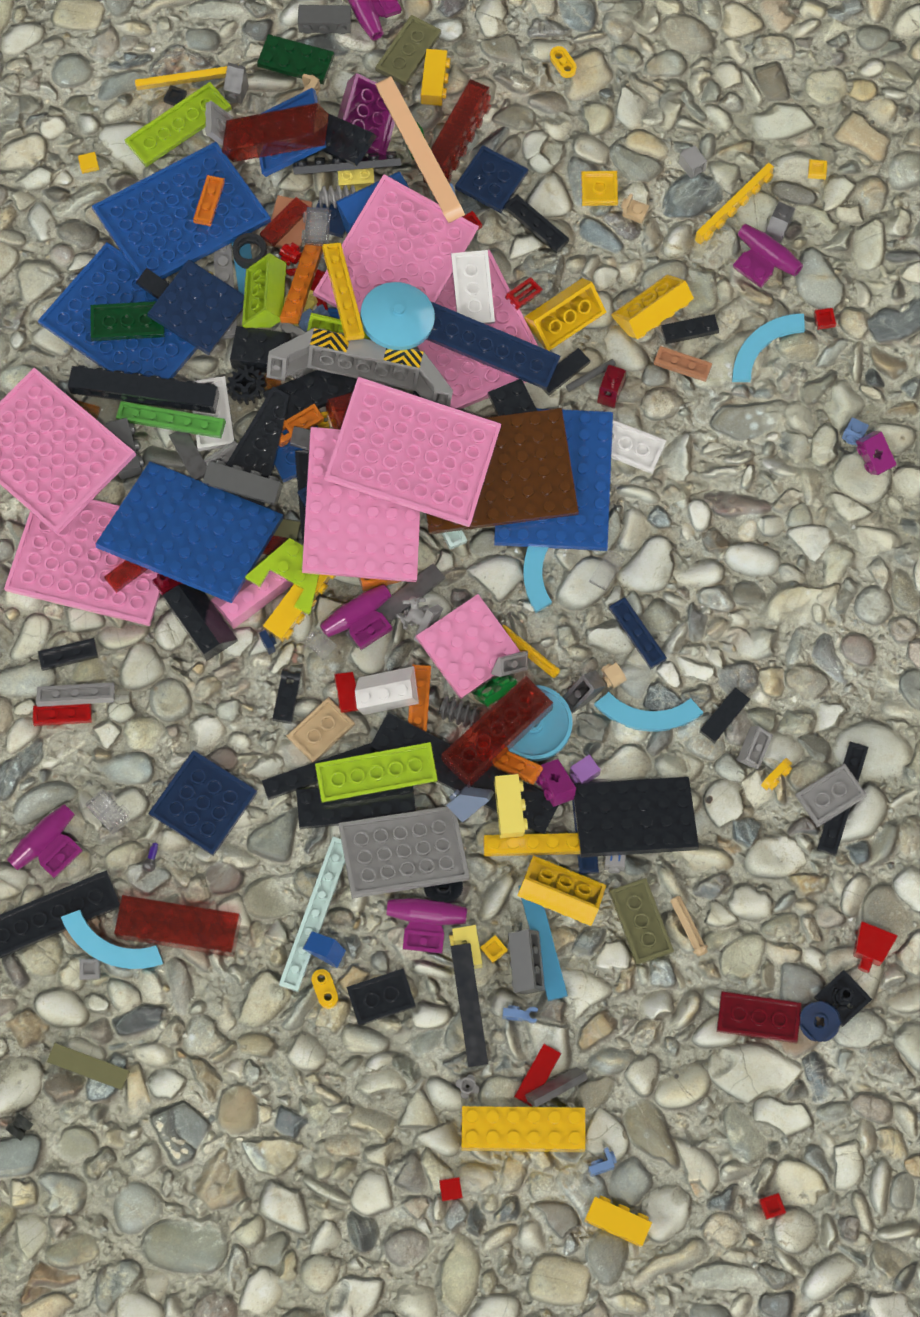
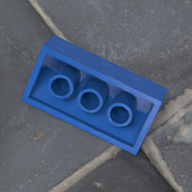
[336,171,409,234]

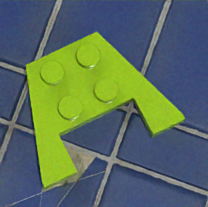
[245,538,320,616]

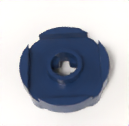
[800,1000,842,1042]

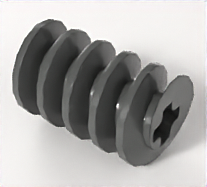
[438,695,482,730]

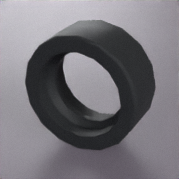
[232,233,267,269]

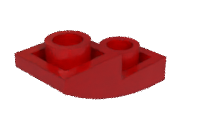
[334,672,359,713]

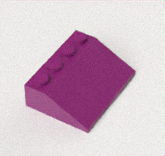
[337,73,403,155]

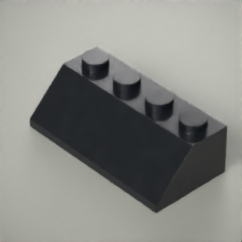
[162,584,238,662]

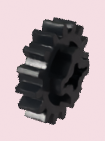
[226,365,267,405]

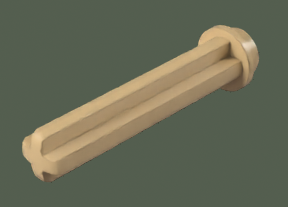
[671,896,708,957]

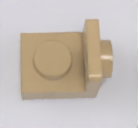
[302,74,321,95]
[621,194,649,224]

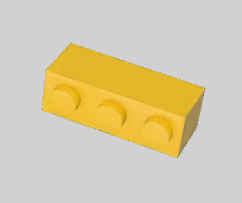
[421,49,451,106]
[584,1195,652,1247]

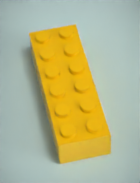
[462,1106,585,1152]

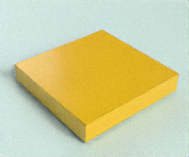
[581,171,618,206]

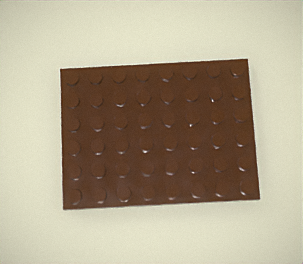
[426,408,579,535]

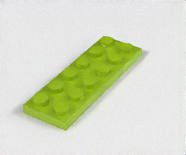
[124,82,232,167]
[315,742,438,803]

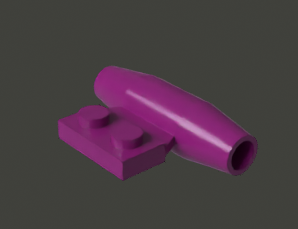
[348,0,402,40]
[733,224,803,288]
[320,584,393,650]
[7,804,83,879]
[386,898,467,954]

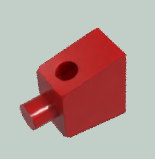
[853,921,898,973]

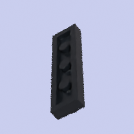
[505,194,569,253]

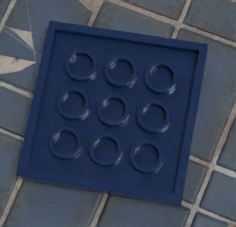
[147,260,244,356]
[148,750,258,856]

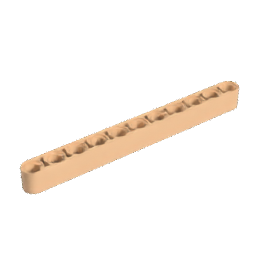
[375,76,465,223]

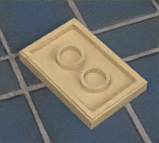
[286,697,355,763]

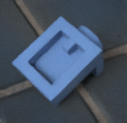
[842,417,869,445]
[588,1147,617,1177]

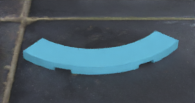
[732,314,805,382]
[523,546,552,613]
[594,692,704,732]
[61,910,164,969]

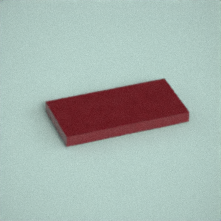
[716,991,802,1044]

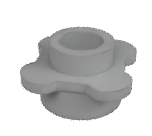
[456,1075,479,1099]

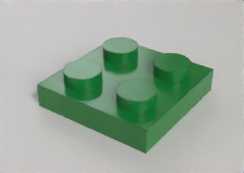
[472,675,519,707]

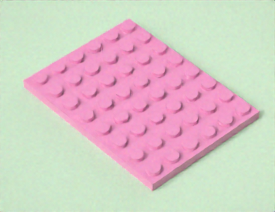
[313,174,479,314]
[416,250,538,410]
[0,368,136,535]
[324,377,501,527]
[302,427,420,582]
[4,500,160,626]

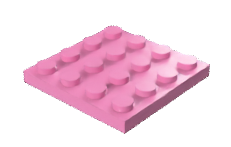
[416,594,520,699]

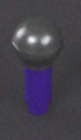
[142,843,158,872]

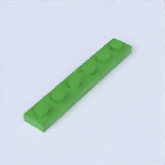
[116,401,226,439]

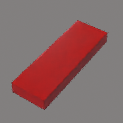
[33,704,92,726]
[514,1044,562,1107]

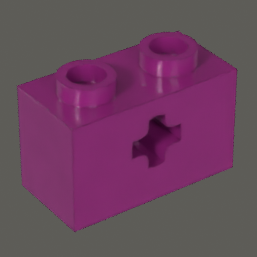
[855,431,897,475]
[536,759,576,807]

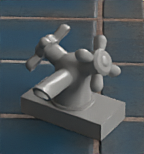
[396,596,443,644]

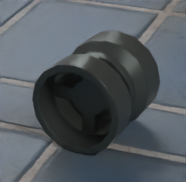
[5,1112,34,1141]

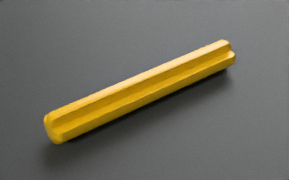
[502,624,560,678]

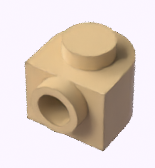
[601,663,627,689]

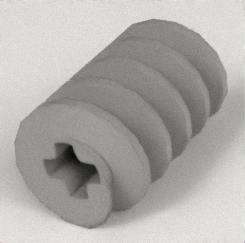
[319,185,356,209]

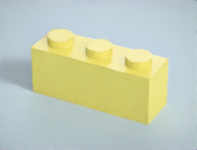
[494,774,528,838]

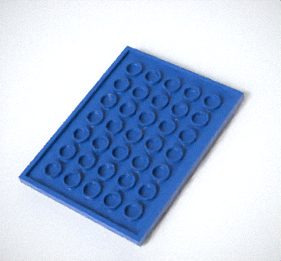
[92,142,271,279]
[38,242,198,379]
[494,408,613,551]
[95,461,283,603]

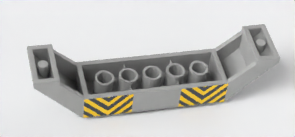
[266,328,453,407]

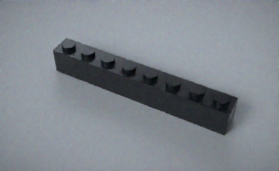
[68,365,219,414]

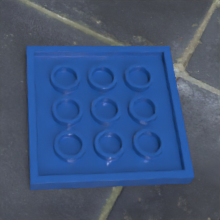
[252,88,326,177]

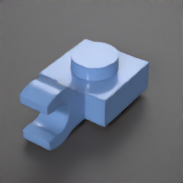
[298,304,330,332]
[502,1005,538,1024]

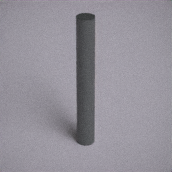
[566,359,616,392]

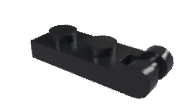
[272,669,302,724]

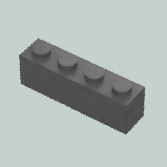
[203,460,283,506]

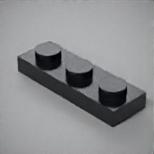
[661,314,719,345]

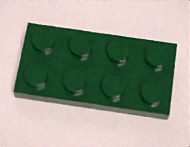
[257,34,335,85]
[90,301,165,341]

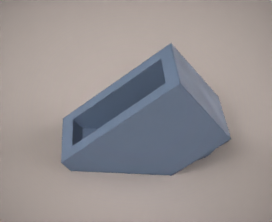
[446,787,494,822]

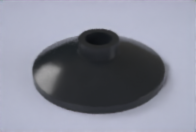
[424,881,463,903]

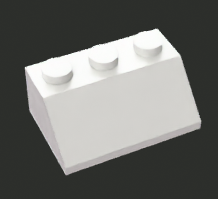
[355,666,419,715]

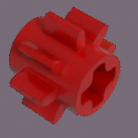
[279,242,302,266]

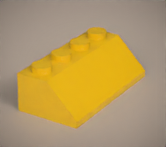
[611,274,694,339]
[524,278,607,351]
[517,855,606,926]

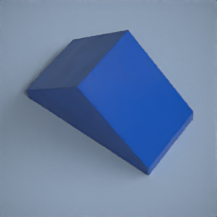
[303,931,346,968]

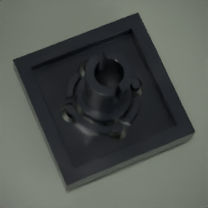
[814,970,872,1027]

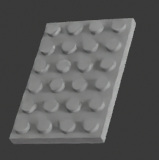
[338,807,470,899]

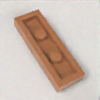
[654,346,712,382]

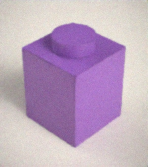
[569,755,601,784]

